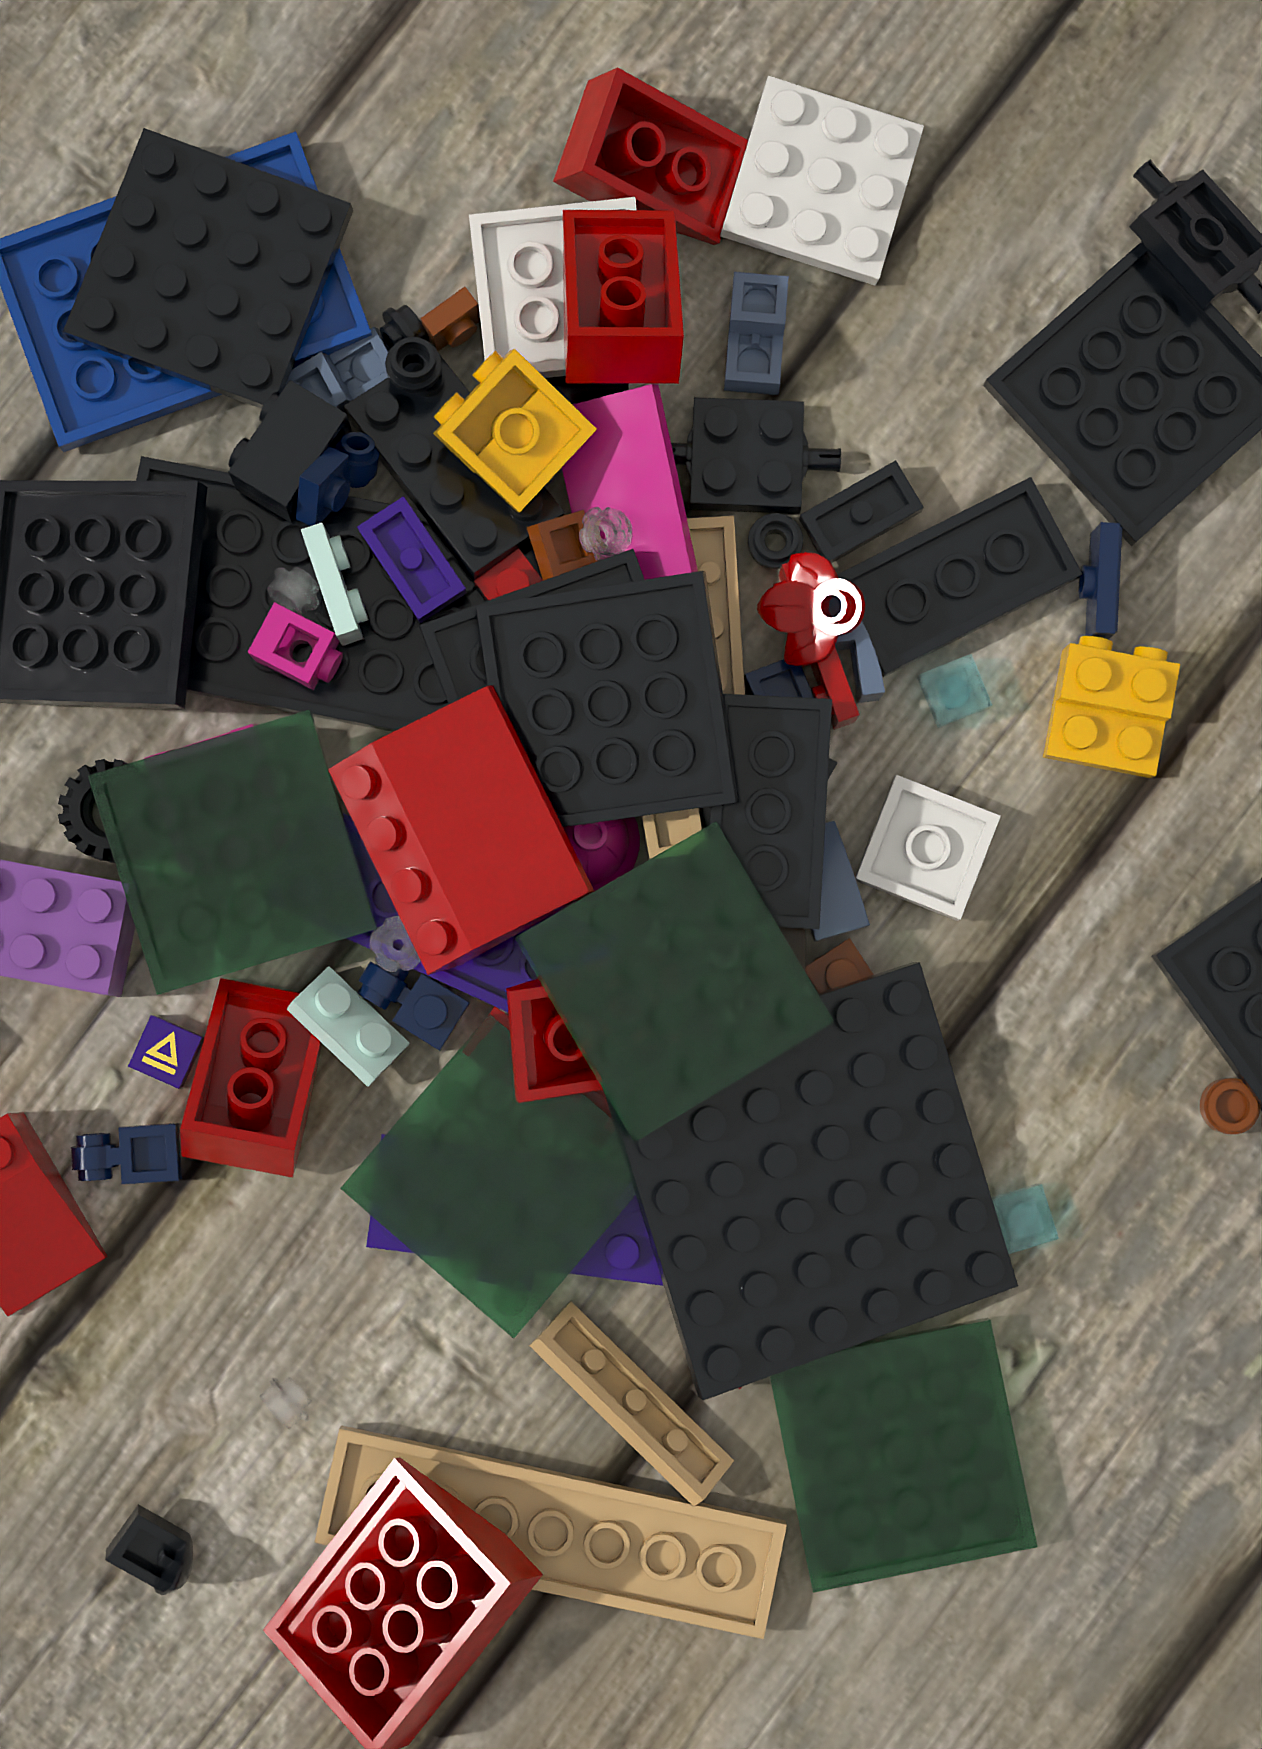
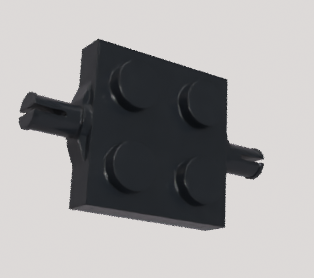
[1129,159,1262,314]
[671,397,841,514]

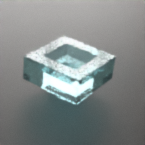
[917,654,992,728]
[992,1183,1059,1254]

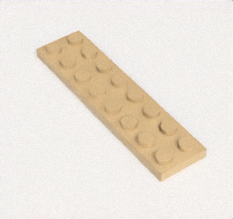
[314,1426,787,1639]

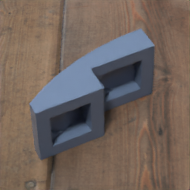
[724,272,789,395]
[286,327,390,412]
[829,596,885,703]
[810,821,870,942]

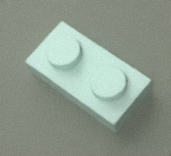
[301,523,368,646]
[287,966,410,1087]

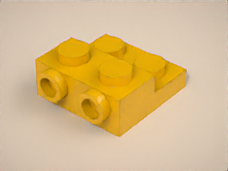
[433,348,597,513]
[1043,636,1180,778]

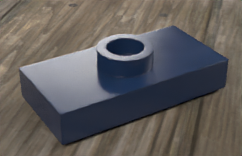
[1078,522,1122,640]

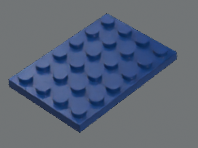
[0,131,372,452]

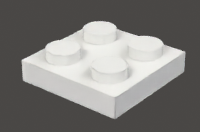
[855,775,1001,921]

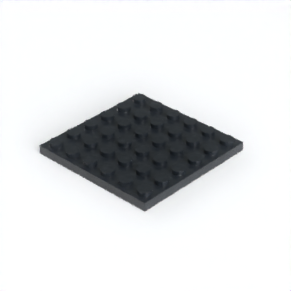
[596,962,1018,1401]

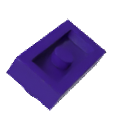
[357,496,467,624]

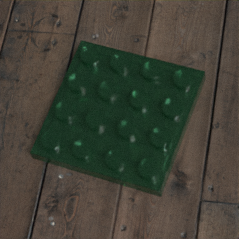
[88,710,378,995]
[515,822,834,1141]
[340,1014,636,1339]
[769,1318,1038,1593]

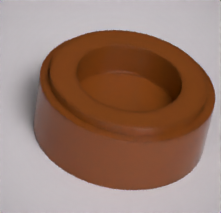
[1200,1078,1260,1134]

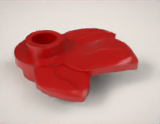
[757,552,865,666]

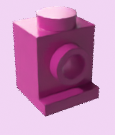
[248,602,343,690]

